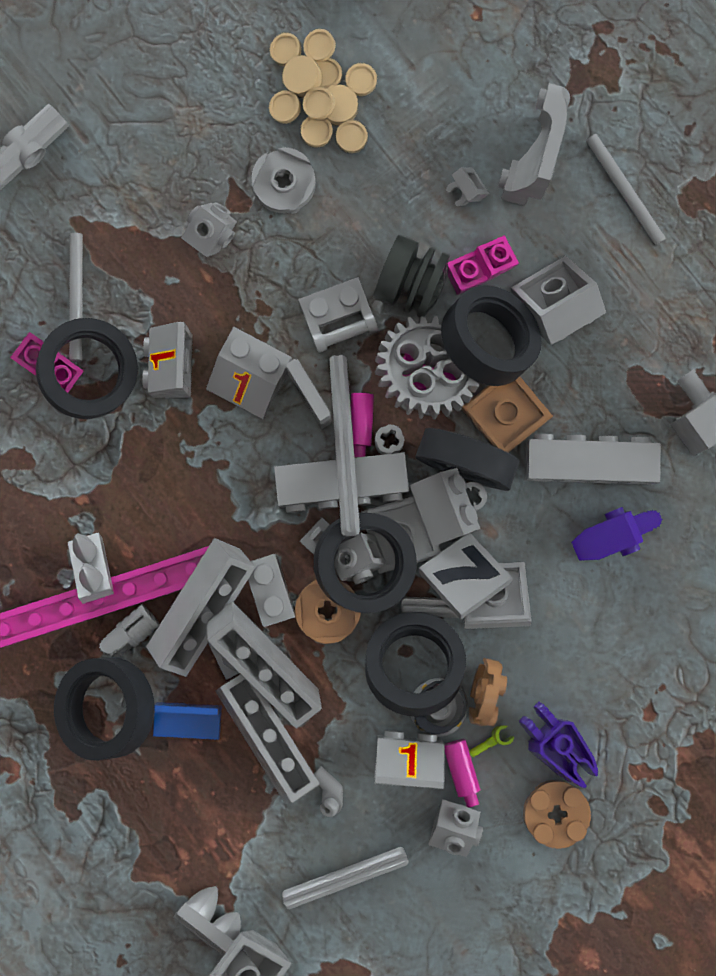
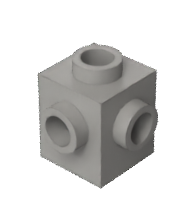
[181,203,237,257]
[334,533,387,584]
[428,799,483,857]

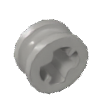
[466,482,487,511]

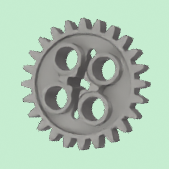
[375,316,479,419]

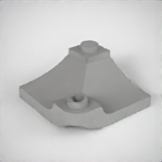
[498,83,570,206]

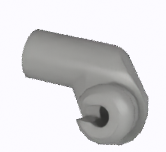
[314,766,343,817]

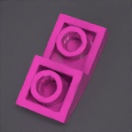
[448,235,519,295]
[10,332,84,393]

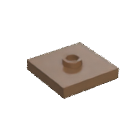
[461,377,553,453]

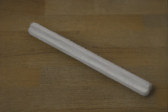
[330,355,360,536]

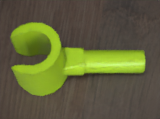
[469,725,514,758]

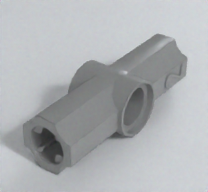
[0,103,69,190]

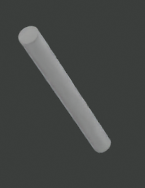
[586,134,666,246]
[69,233,83,361]

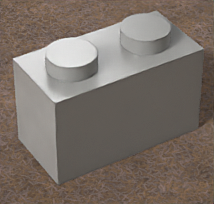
[410,468,480,546]
[248,554,296,627]

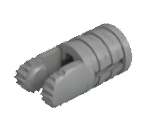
[99,604,160,658]

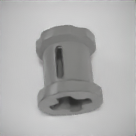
[375,424,405,455]

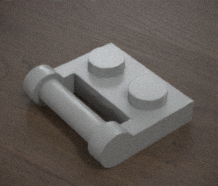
[298,277,378,353]

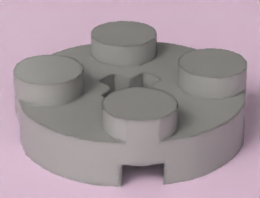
[251,147,316,214]

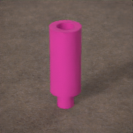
[350,393,374,458]
[444,739,481,808]

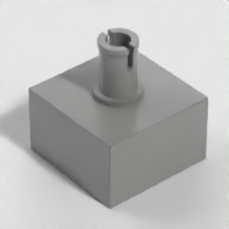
[670,369,716,456]

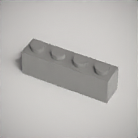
[525,434,661,485]
[274,452,409,513]
[146,538,256,677]
[207,601,322,729]
[215,674,320,804]

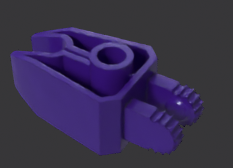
[571,507,663,561]
[519,702,598,788]

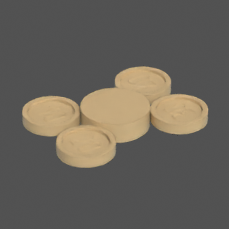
[269,29,335,124]
[301,58,377,153]

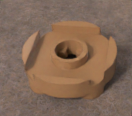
[295,580,360,644]
[469,658,507,726]
[523,780,591,849]

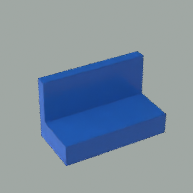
[153,702,222,740]

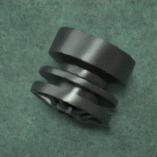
[373,234,450,317]

